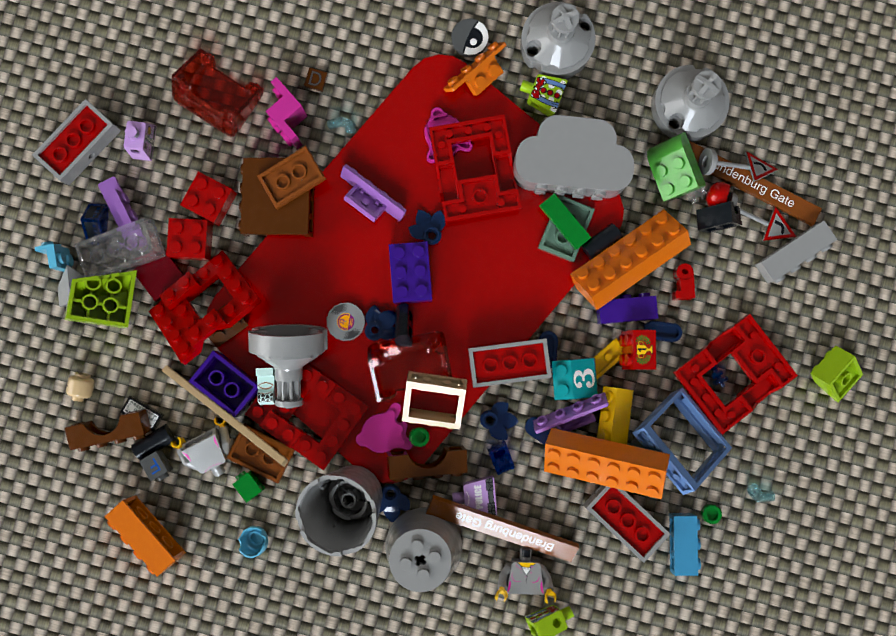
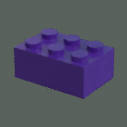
[389,241,432,304]
[189,350,258,418]

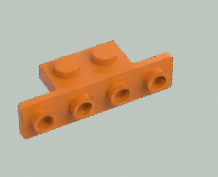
[444,41,507,96]

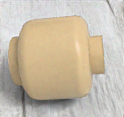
[66,372,95,402]

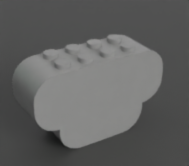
[513,115,634,201]

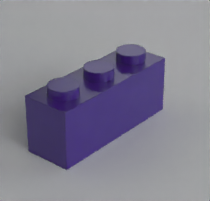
[596,293,659,324]

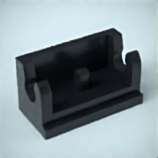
[696,201,742,233]

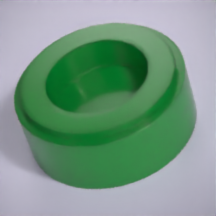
[409,427,429,447]
[701,504,722,524]

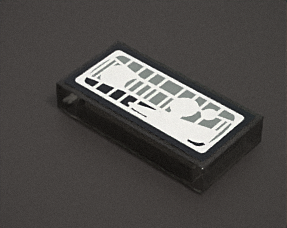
[120,395,164,432]

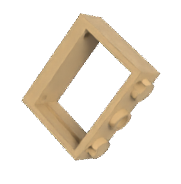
[402,371,467,429]

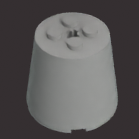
[295,465,383,556]
[385,507,462,592]

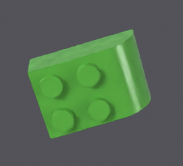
[647,132,706,202]

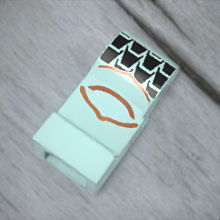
[256,368,277,405]

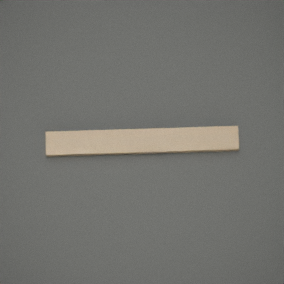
[161,365,288,467]

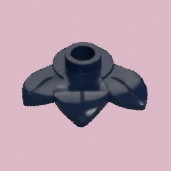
[408,210,445,245]
[364,305,395,341]
[480,402,519,441]
[379,484,410,522]

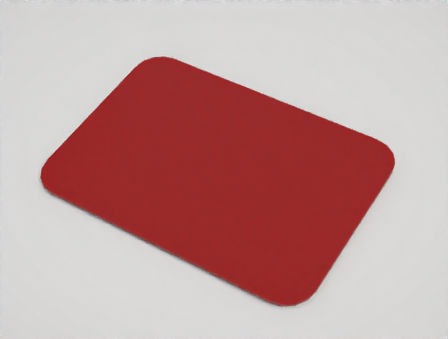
[207,54,624,484]

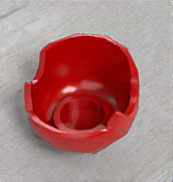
[706,182,730,206]

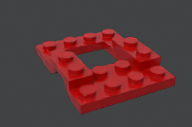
[429,114,522,223]
[149,250,262,365]
[673,314,798,434]
[245,363,369,471]

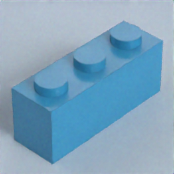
[669,513,701,576]

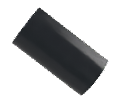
[581,223,623,260]
[395,303,413,347]
[131,424,176,460]

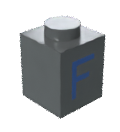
[139,450,173,482]

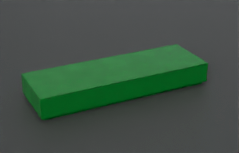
[539,193,591,250]

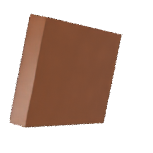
[257,145,326,210]
[227,423,295,484]

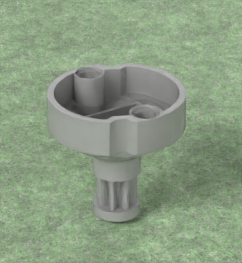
[520,2,596,79]
[651,65,730,142]
[248,324,328,409]

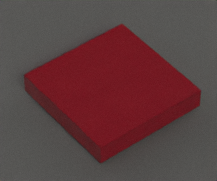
[132,248,184,302]

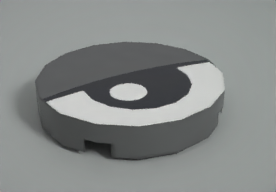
[451,18,489,57]

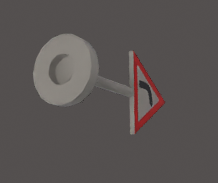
[698,148,778,182]
[727,192,797,241]

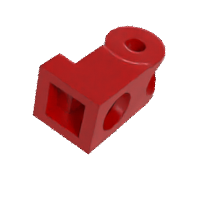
[672,263,695,301]

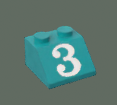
[552,358,598,400]

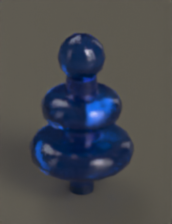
[711,365,728,388]

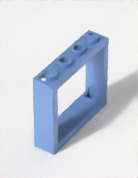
[632,388,732,495]

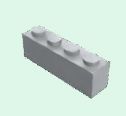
[755,221,837,283]

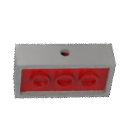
[32,99,121,185]
[468,338,552,388]
[583,485,670,563]

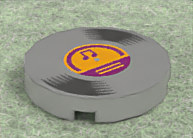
[327,303,365,341]

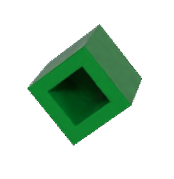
[232,471,266,503]

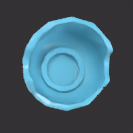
[238,526,268,558]

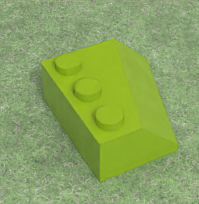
[64,270,137,328]

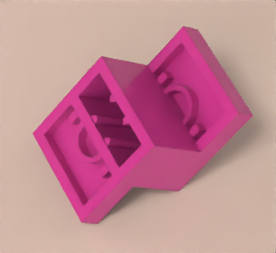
[266,77,307,149]

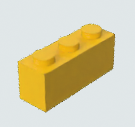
[597,386,634,445]

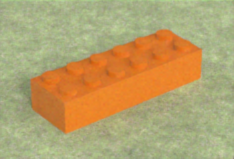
[570,209,691,310]
[544,428,670,499]

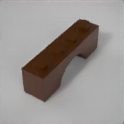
[64,408,152,452]
[387,445,468,482]

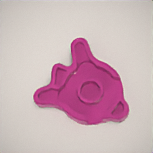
[424,107,473,163]
[356,403,413,453]

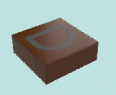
[304,68,328,92]

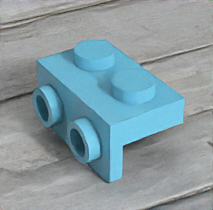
[35,242,74,272]

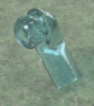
[327,117,356,134]
[747,483,775,502]

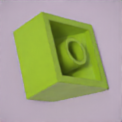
[810,345,863,403]

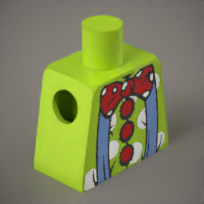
[520,74,568,117]
[524,605,574,636]

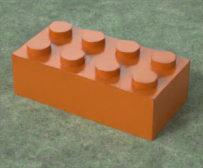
[104,495,186,577]

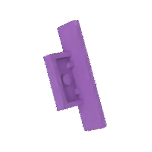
[340,164,406,222]
[98,176,148,251]
[533,392,609,434]

